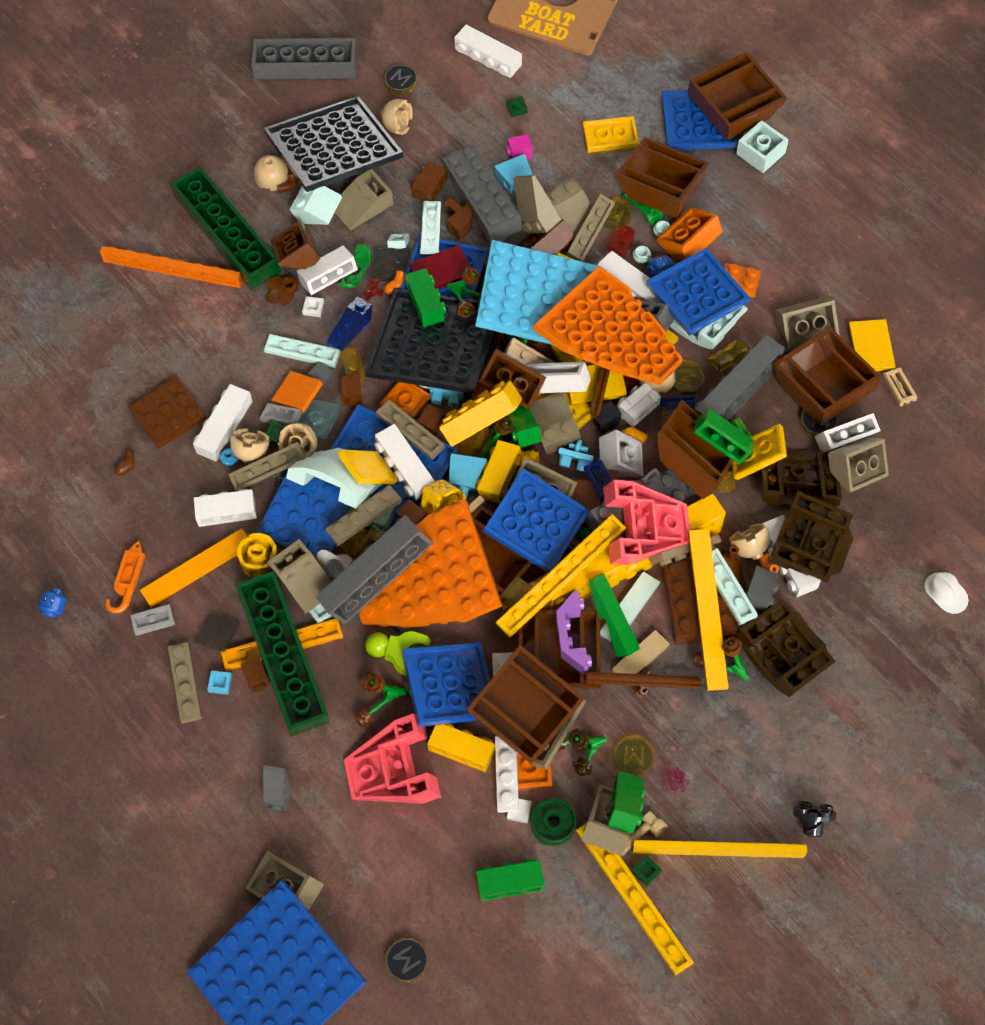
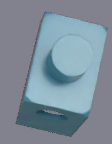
[494,154,533,195]
[449,454,488,501]

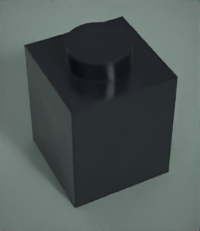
[591,401,622,435]

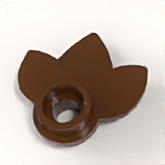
[265,276,299,306]

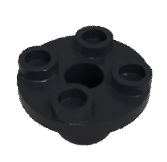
[793,801,836,838]

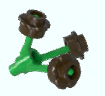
[480,417,529,458]
[557,728,607,776]

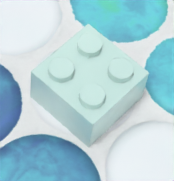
[736,120,789,173]

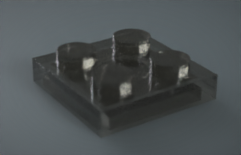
[370,248,410,283]

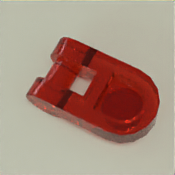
[608,226,635,258]

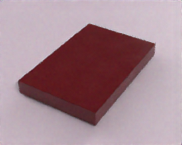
[409,245,471,289]

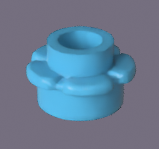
[219,448,237,466]

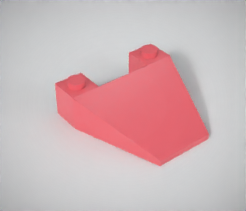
[603,480,690,565]
[344,713,441,804]

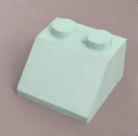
[290,186,342,225]

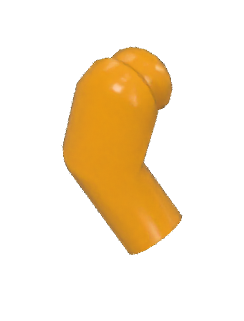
[620,427,648,443]

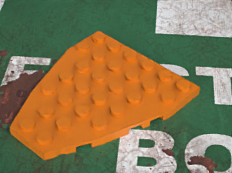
[533,266,683,385]
[359,499,503,628]

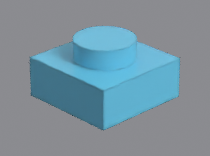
[207,671,232,695]

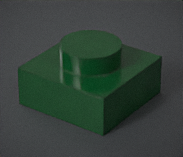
[506,96,528,117]
[266,420,286,444]
[631,855,662,887]

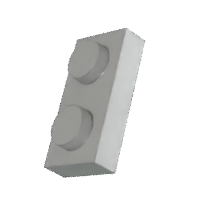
[130,604,175,636]

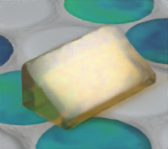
[708,339,750,372]
[339,347,366,382]
[458,427,491,458]

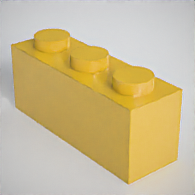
[476,440,522,504]
[427,724,495,772]

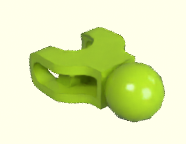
[365,631,431,676]

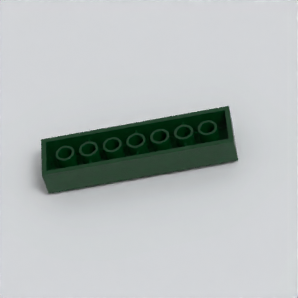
[170,166,281,290]
[235,571,329,737]

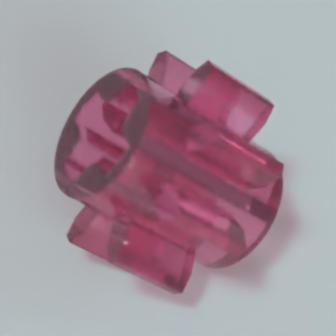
[663,767,690,795]

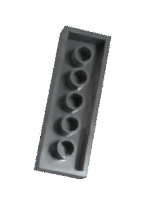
[252,38,357,79]
[442,144,522,244]
[694,335,785,421]
[584,469,702,542]
[316,515,434,624]

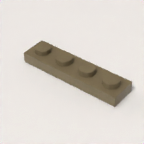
[566,193,615,262]
[376,400,445,460]
[228,442,305,492]
[326,485,402,546]
[649,535,721,566]
[168,642,202,724]
[527,700,586,770]

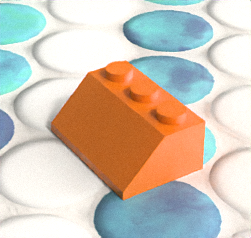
[656,207,723,262]

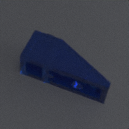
[326,297,373,351]

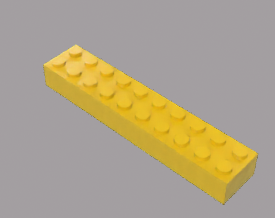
[545,494,726,610]

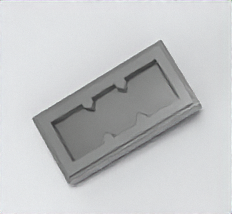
[260,403,302,426]

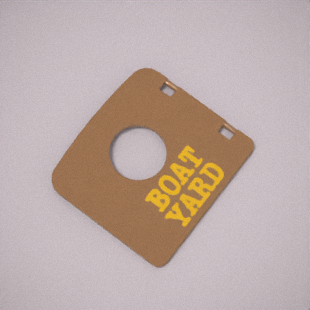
[487,0,618,55]

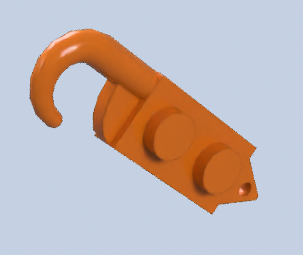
[105,541,146,614]

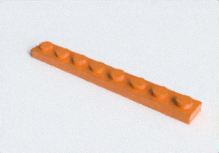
[100,246,243,288]

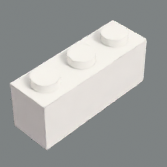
[297,246,358,295]
[815,413,881,452]
[194,489,257,527]

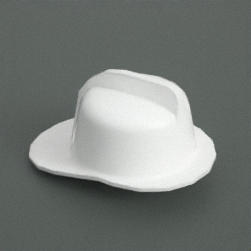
[316,550,353,580]
[924,572,969,614]

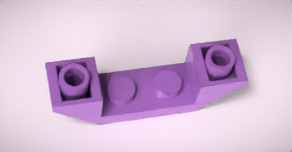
[556,590,592,675]

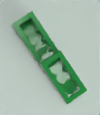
[588,573,641,657]

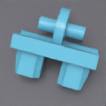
[430,387,465,408]
[558,439,594,473]

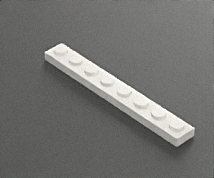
[492,652,519,813]

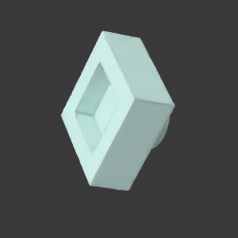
[387,234,409,250]

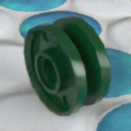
[531,798,576,847]

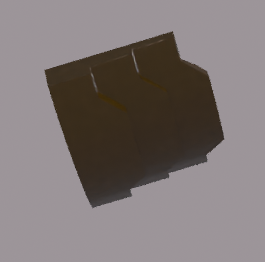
[760,449,842,509]
[769,491,854,583]
[736,599,836,698]

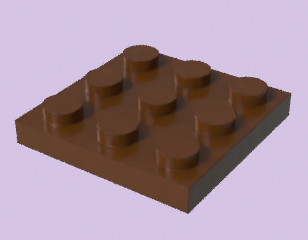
[128,377,207,449]

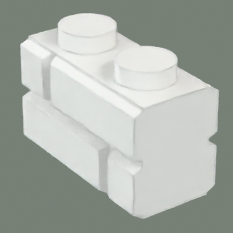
[617,383,661,427]

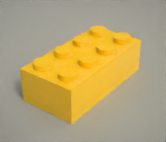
[439,380,522,447]

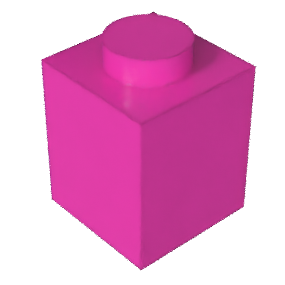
[505,134,533,160]

